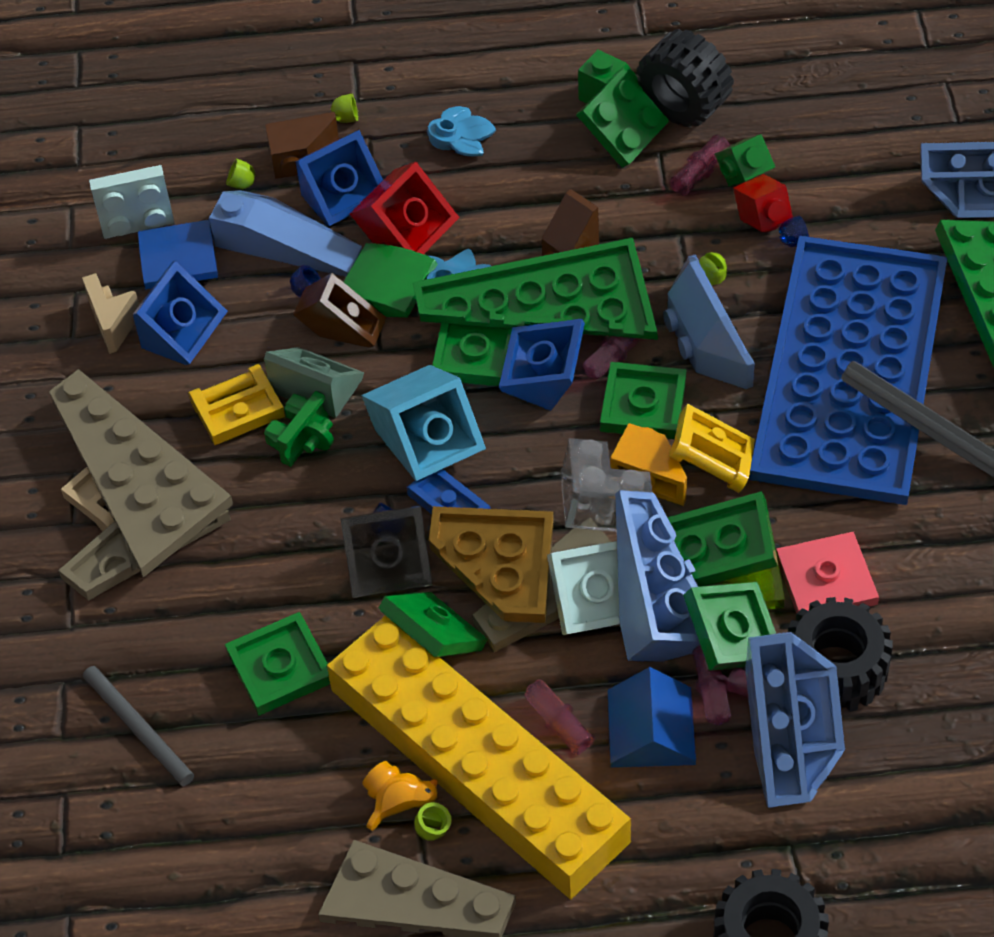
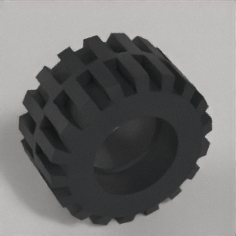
[637,29,734,127]
[788,597,893,712]
[713,869,829,937]

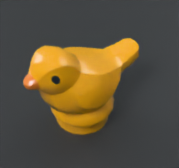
[362,761,438,831]

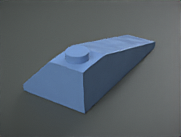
[209,190,362,277]
[615,490,702,662]

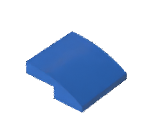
[138,220,218,290]

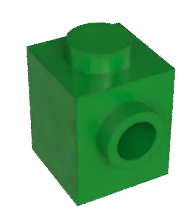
[714,134,776,186]

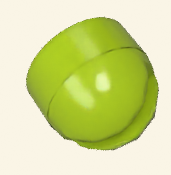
[331,94,358,123]
[226,158,255,189]
[699,252,727,285]
[414,802,451,841]

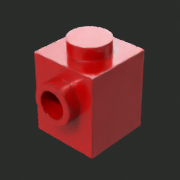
[733,174,793,232]

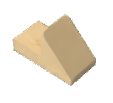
[82,273,139,354]

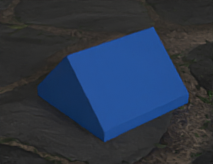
[296,130,383,227]
[133,260,228,365]
[499,319,585,411]
[608,667,696,768]

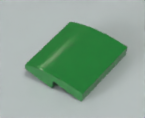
[343,243,438,318]

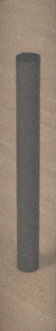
[83,666,194,786]

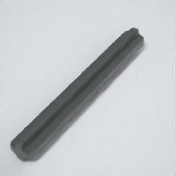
[841,361,994,478]

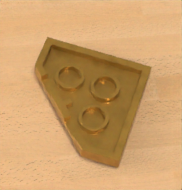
[429,506,554,623]

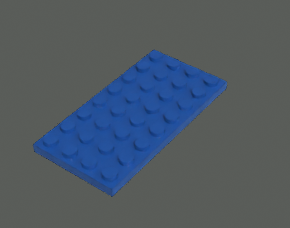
[749,235,947,505]

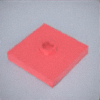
[776,531,879,613]

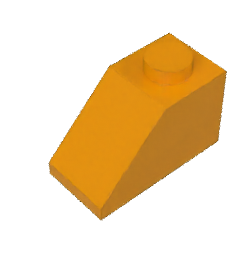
[610,423,687,506]

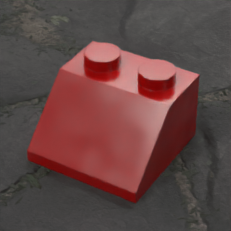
[349,161,460,254]

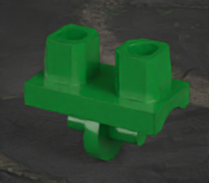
[264,391,334,467]

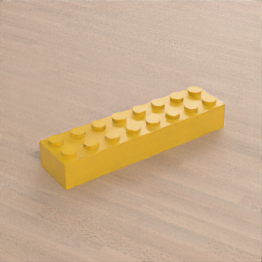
[327,616,631,900]

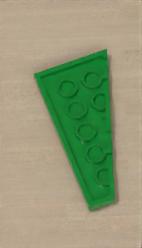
[413,238,658,340]

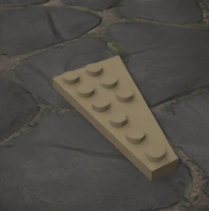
[49,369,233,578]

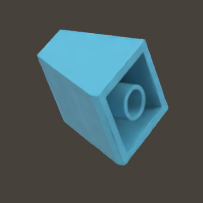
[361,365,486,481]

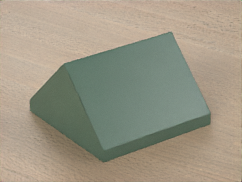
[264,347,364,418]

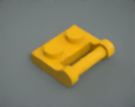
[188,364,285,445]
[669,403,755,493]

